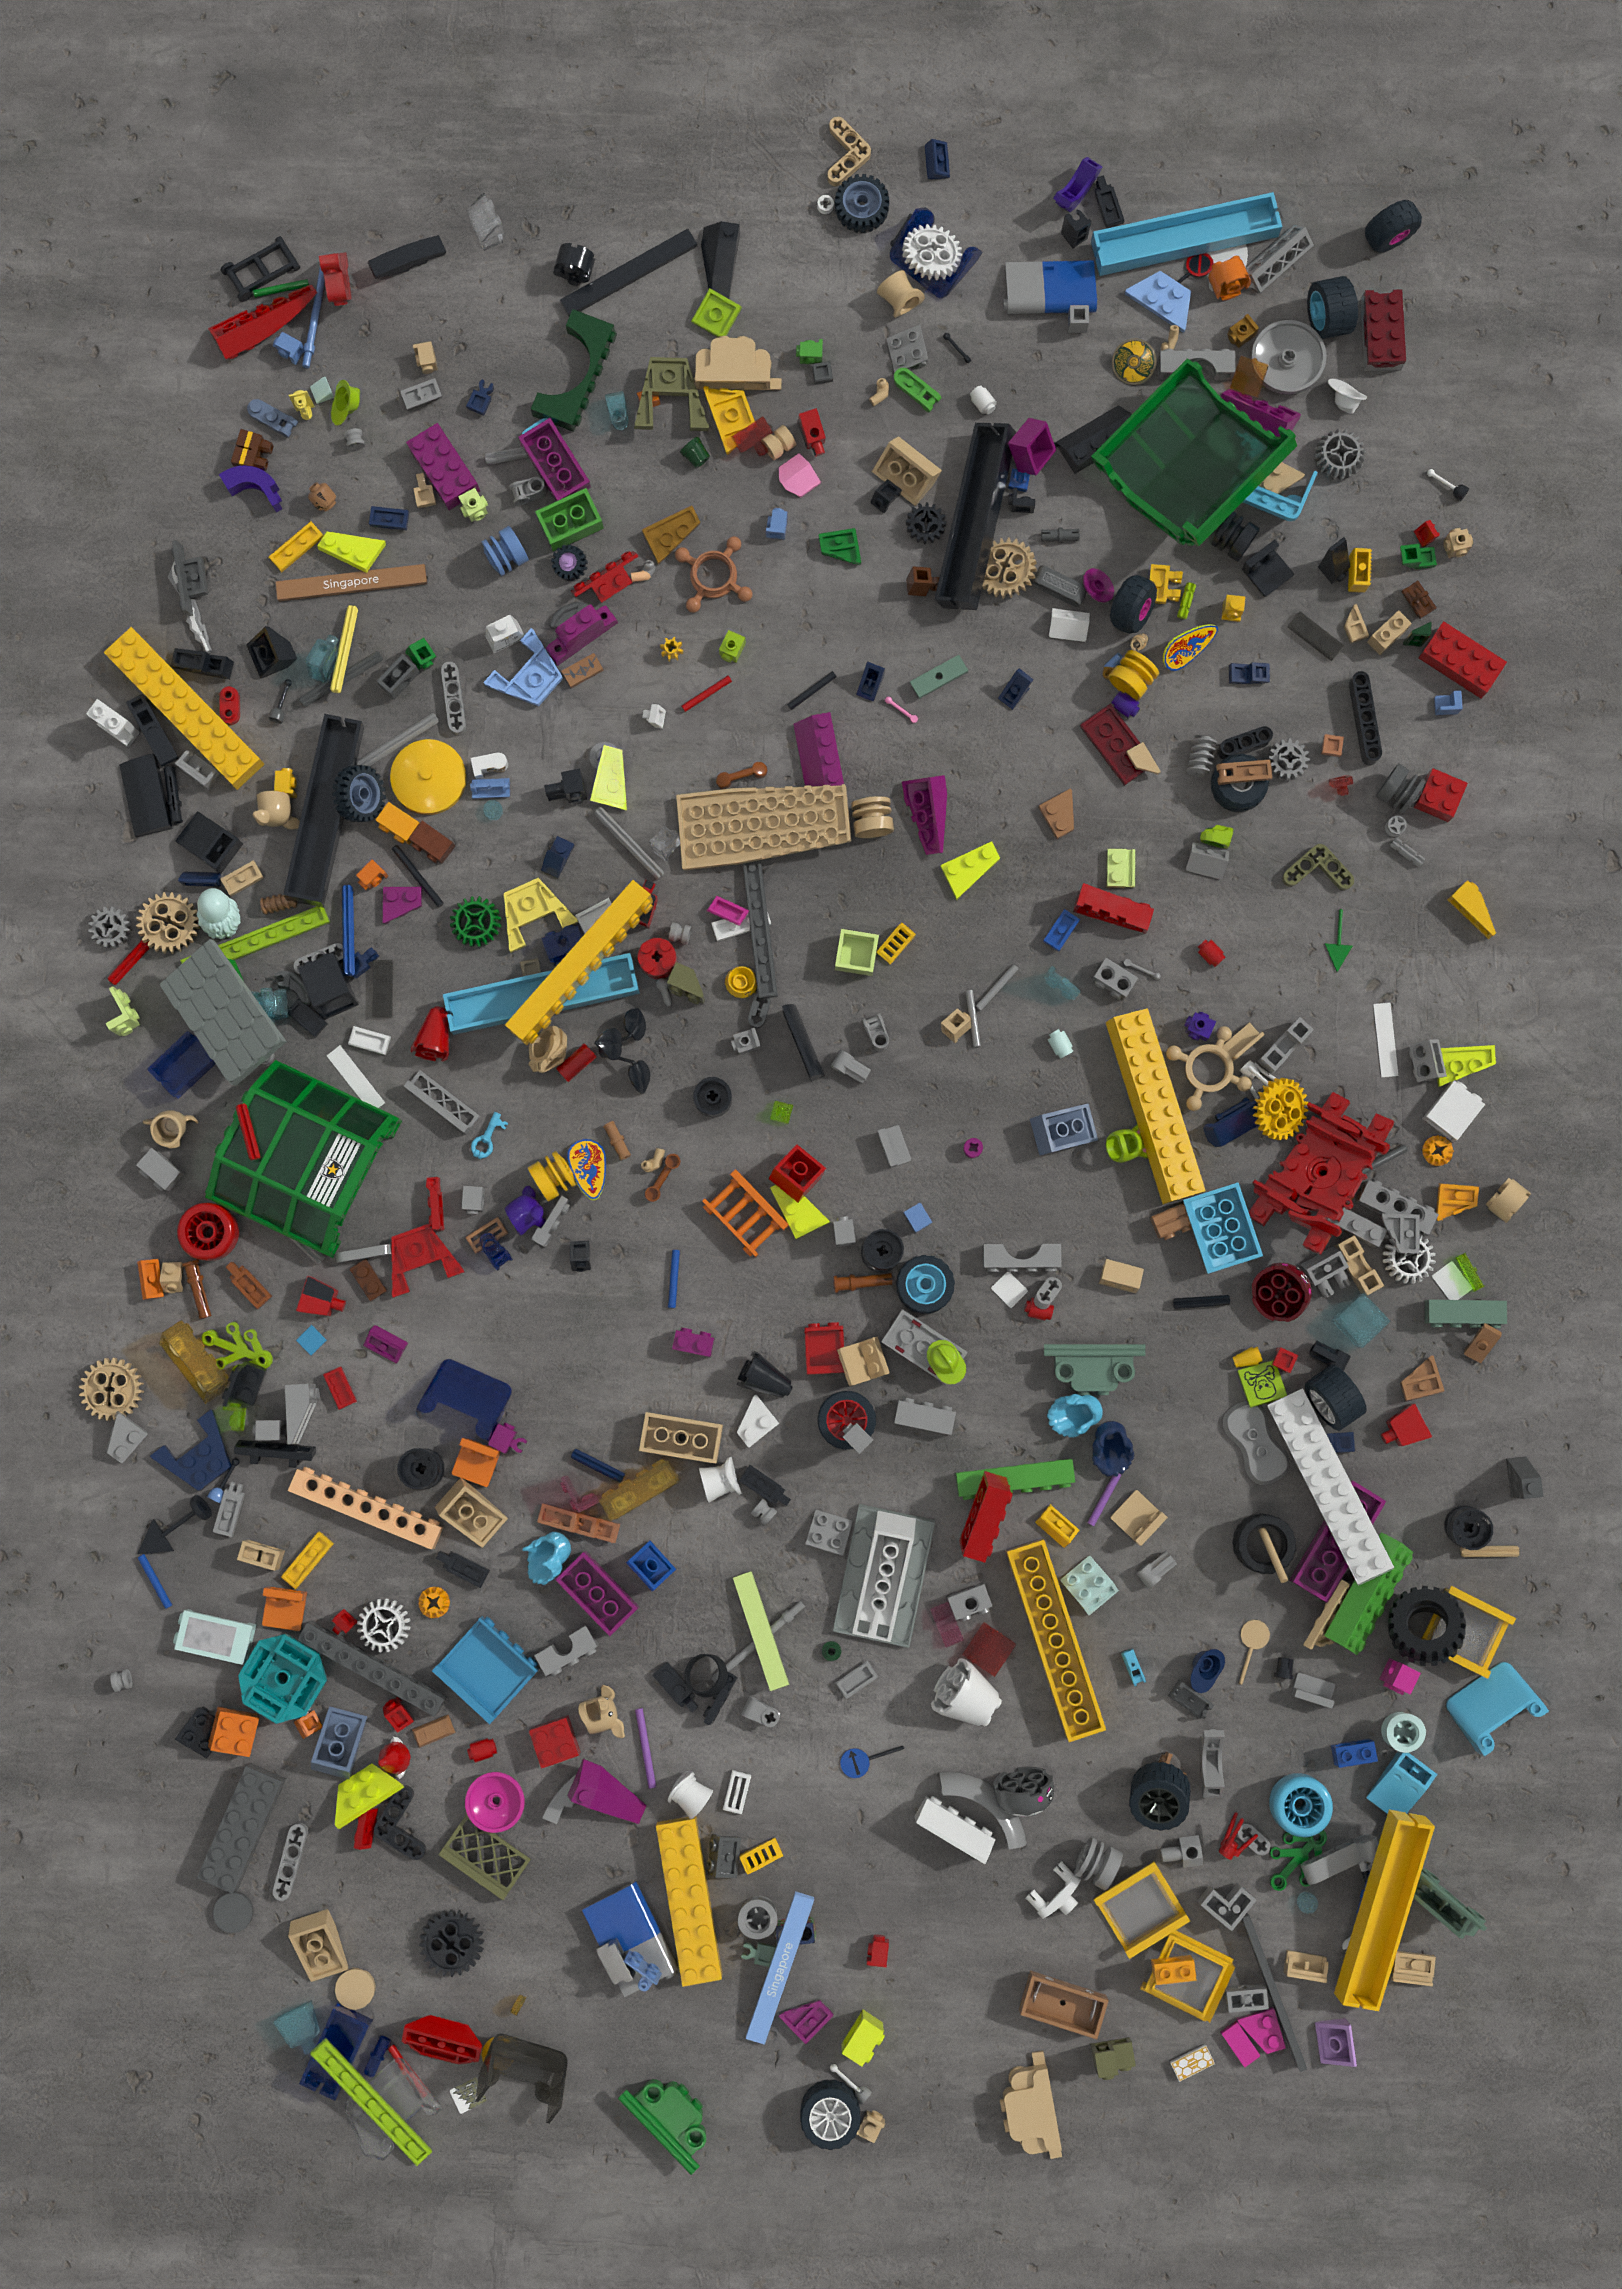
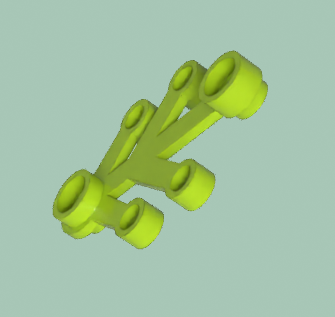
[201,1322,273,1371]

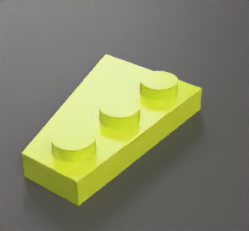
[317,531,386,573]
[940,842,1000,900]
[770,1185,830,1239]

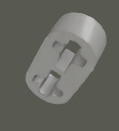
[1034,1277,1062,1309]
[1237,1822,1270,1855]

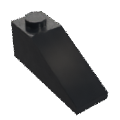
[1318,537,1350,584]

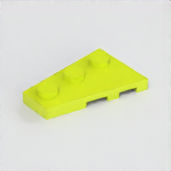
[590,745,627,810]
[1437,1045,1496,1087]

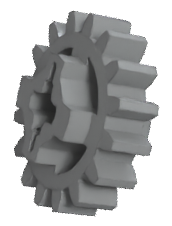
[1267,738,1310,781]
[88,906,131,948]

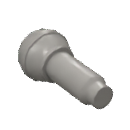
[656,978,672,1007]

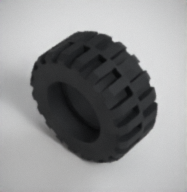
[1388,1586,1466,1666]

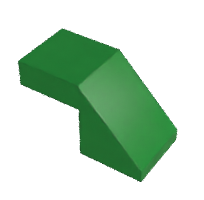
[1400,544,1437,569]

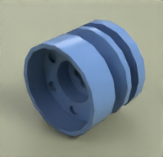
[481,526,529,576]

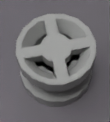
[344,428,365,451]
[1385,816,1407,837]
[110,1669,133,1692]

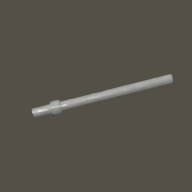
[711,1601,805,1683]

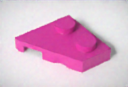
[1237,2007,1286,2054]

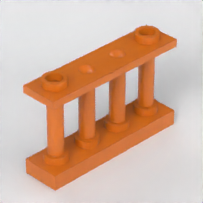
[702,1169,789,1257]

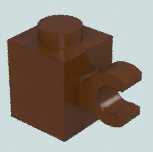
[906,566,940,597]

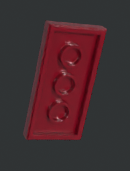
[1080,703,1145,786]

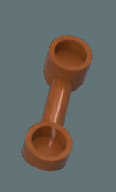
[716,762,767,789]
[645,1154,681,1202]

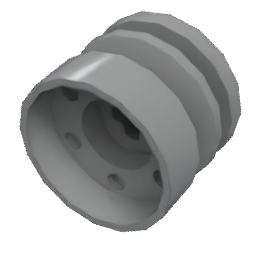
[1074,1837,1123,1891]

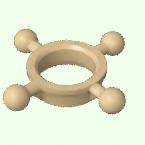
[1166,1026,1252,1111]

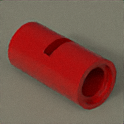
[556,1043,597,1082]

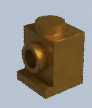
[1227,314,1259,348]

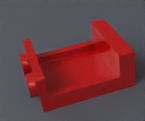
[804,1322,845,1375]

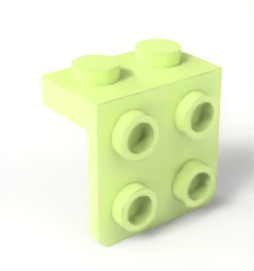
[106,986,140,1036]

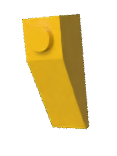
[1447,880,1496,939]

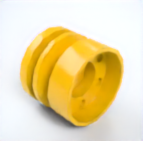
[1108,650,1159,700]
[527,1151,577,1202]

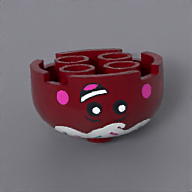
[1252,1263,1312,1322]

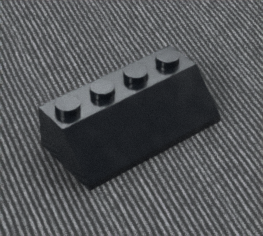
[1055,405,1141,474]

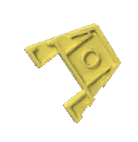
[504,878,579,953]

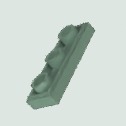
[910,655,968,699]

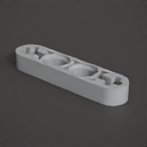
[441,662,466,735]
[273,1822,308,1901]

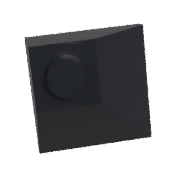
[246,626,297,678]

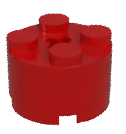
[638,938,677,979]

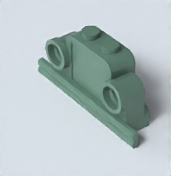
[1044,1344,1145,1395]
[1414,1868,1487,1939]

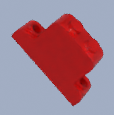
[319,252,352,306]

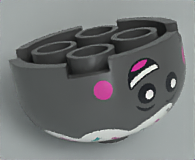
[994,1767,1054,1817]

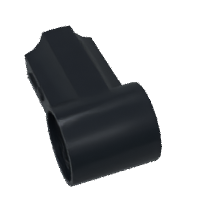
[1309,1340,1351,1371]

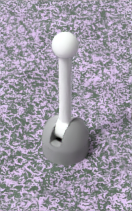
[830,2064,872,2105]

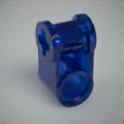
[479,1233,513,1271]

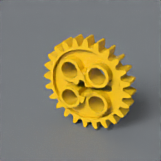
[1253,1078,1308,1140]

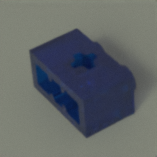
[541,925,582,963]

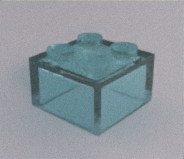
[1331,1293,1391,1348]

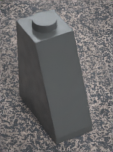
[1506,1457,1544,1499]

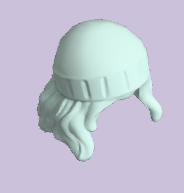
[197,888,241,939]

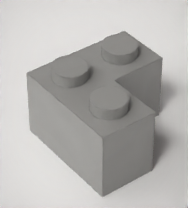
[1197,1883,1257,1931]

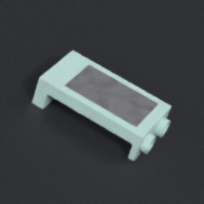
[173,1609,257,1665]

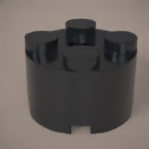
[553,243,595,286]
[693,1077,732,1118]

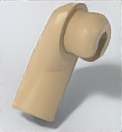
[1161,325,1179,351]
[869,378,889,406]

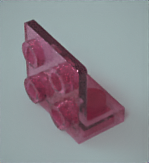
[560,1475,603,1513]

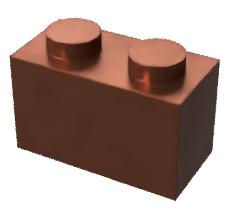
[409,821,455,864]

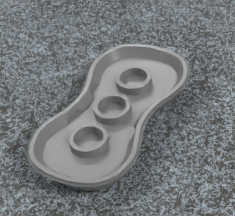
[1223,1401,1289,1485]

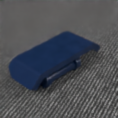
[1203,1091,1264,1147]

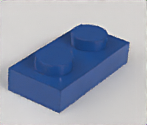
[1043,909,1080,952]

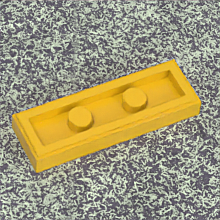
[269,521,324,572]
[281,1531,334,1590]

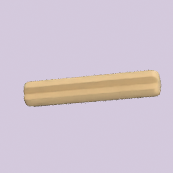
[1460,1546,1519,1557]

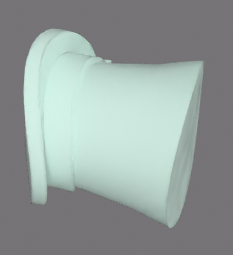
[1381,1712,1426,1753]

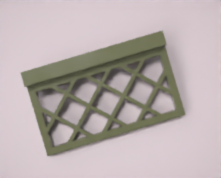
[438,1814,531,1900]

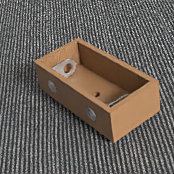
[1019,1970,1109,2039]

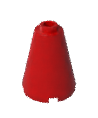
[410,1006,449,1061]

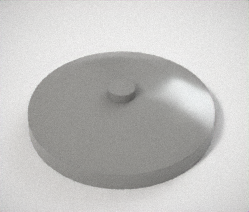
[1251,320,1327,395]

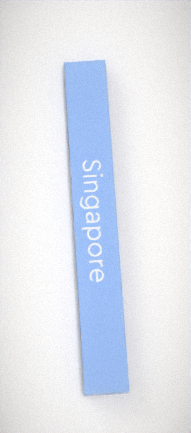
[746,1891,814,2045]

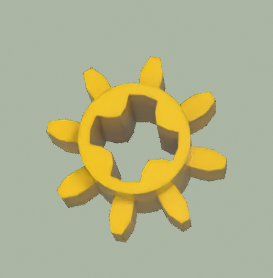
[660,637,683,662]

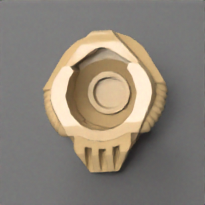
[529,1026,567,1073]

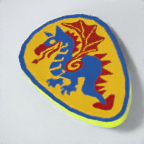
[1163,624,1218,671]
[567,1139,606,1200]

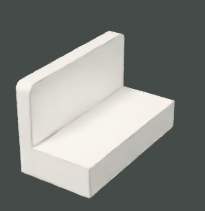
[1049,608,1090,642]

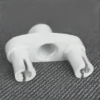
[1025,1861,1081,1919]

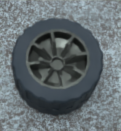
[1129,1762,1191,1831]

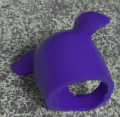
[504,1186,546,1236]

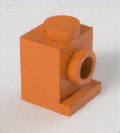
[356,859,388,890]

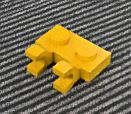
[1150,564,1183,604]

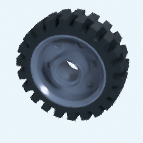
[835,174,889,233]
[332,765,386,822]

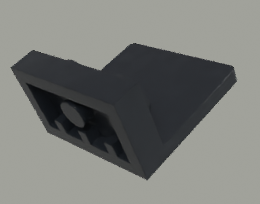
[1242,539,1294,597]
[222,1361,267,1407]

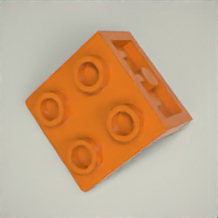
[452,1438,501,1487]
[262,1586,307,1631]

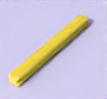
[330,605,358,693]

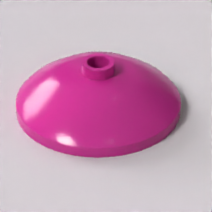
[465,1772,525,1833]

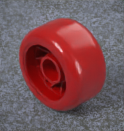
[177,1203,239,1261]

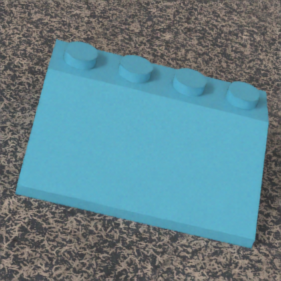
[1183,1183,1263,1274]

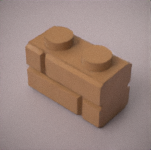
[1150,1203,1192,1240]

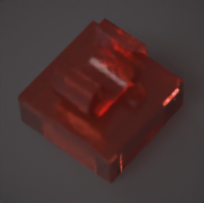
[1329,775,1353,796]

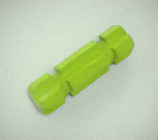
[1177,582,1196,619]

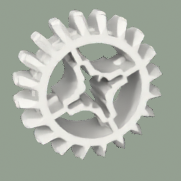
[1382,1234,1436,1284]
[357,1599,411,1652]

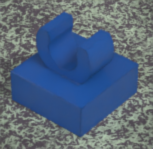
[1008,468,1030,492]

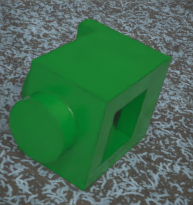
[405,638,437,670]

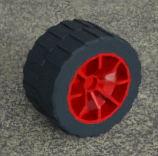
[817,1391,876,1450]

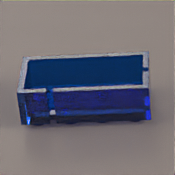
[147,1031,216,1099]
[299,2003,373,2101]

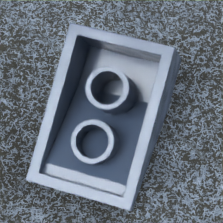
[1030,1104,1098,1156]
[311,1706,367,1779]

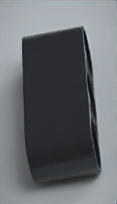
[1218,726,1273,759]

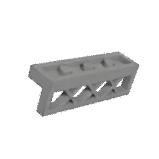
[1246,225,1314,293]
[404,1070,481,1135]

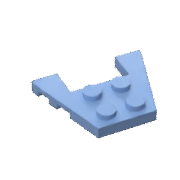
[483,628,563,707]

